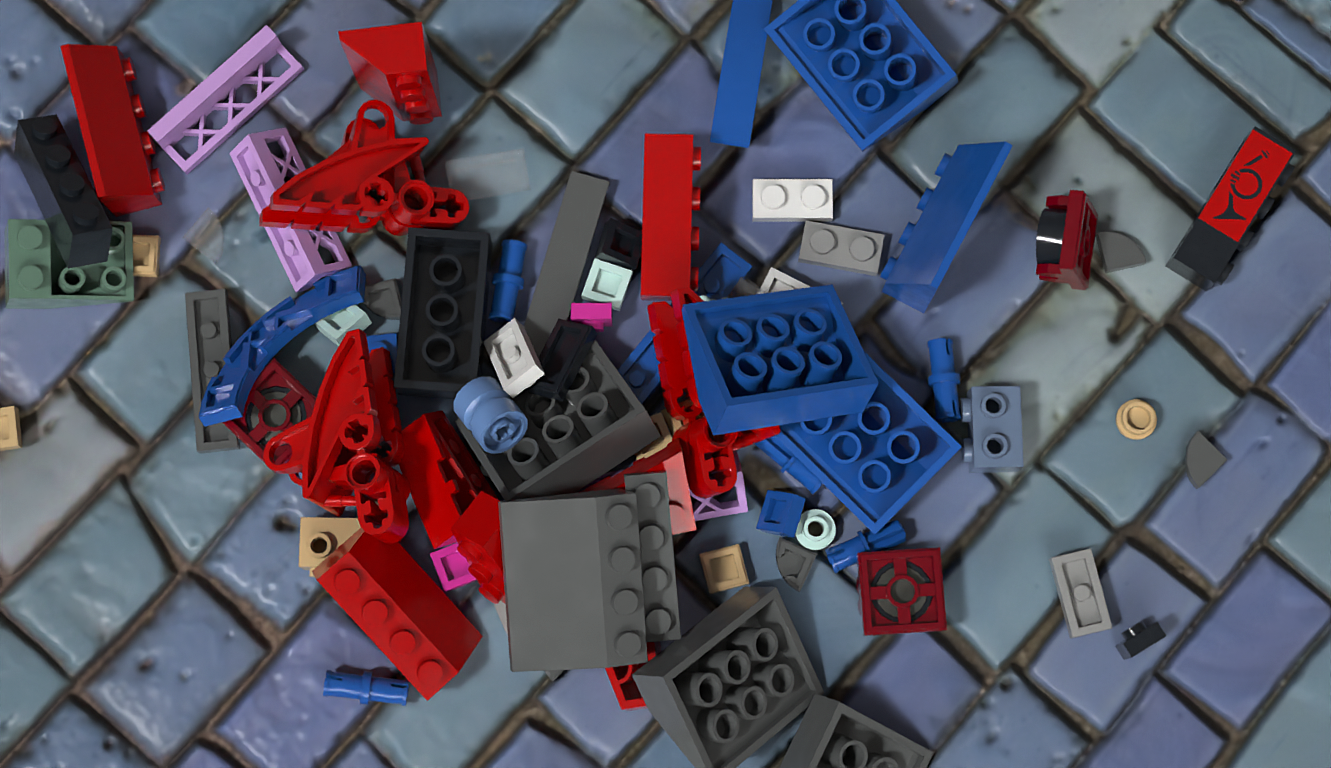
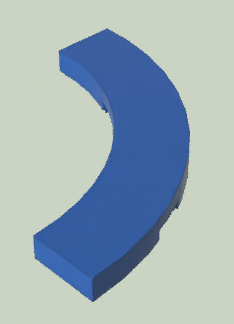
[198,265,366,427]

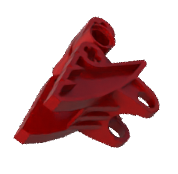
[259,100,469,236]
[647,287,780,498]
[263,329,410,544]

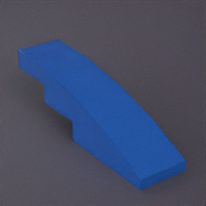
[710,0,773,148]

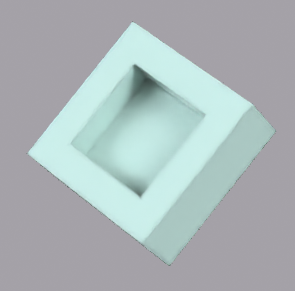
[581,258,633,311]
[315,305,372,346]

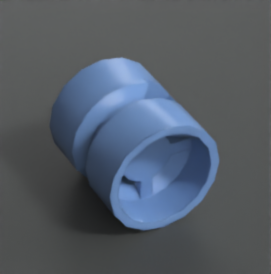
[453,376,528,454]

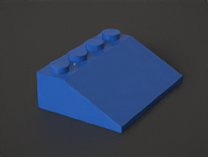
[764,0,958,152]
[880,142,1013,313]
[681,284,878,436]
[775,351,962,534]

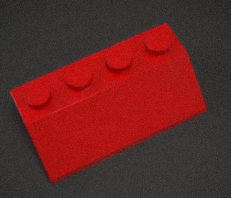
[338,22,442,125]
[60,44,165,217]
[312,524,483,701]

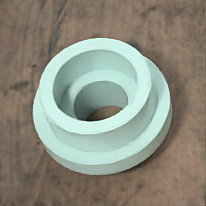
[795,509,836,550]

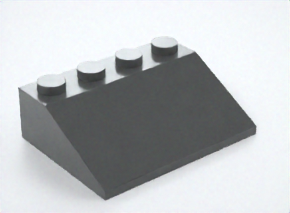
[454,340,661,501]
[498,488,648,672]
[632,586,824,768]
[779,693,934,768]

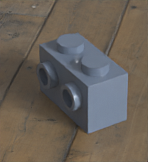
[960,386,1024,473]

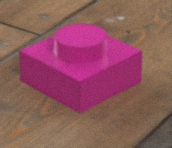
[571,303,612,333]
[430,543,477,593]

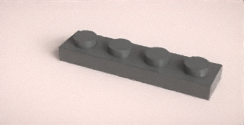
[185,289,240,454]
[624,470,681,642]

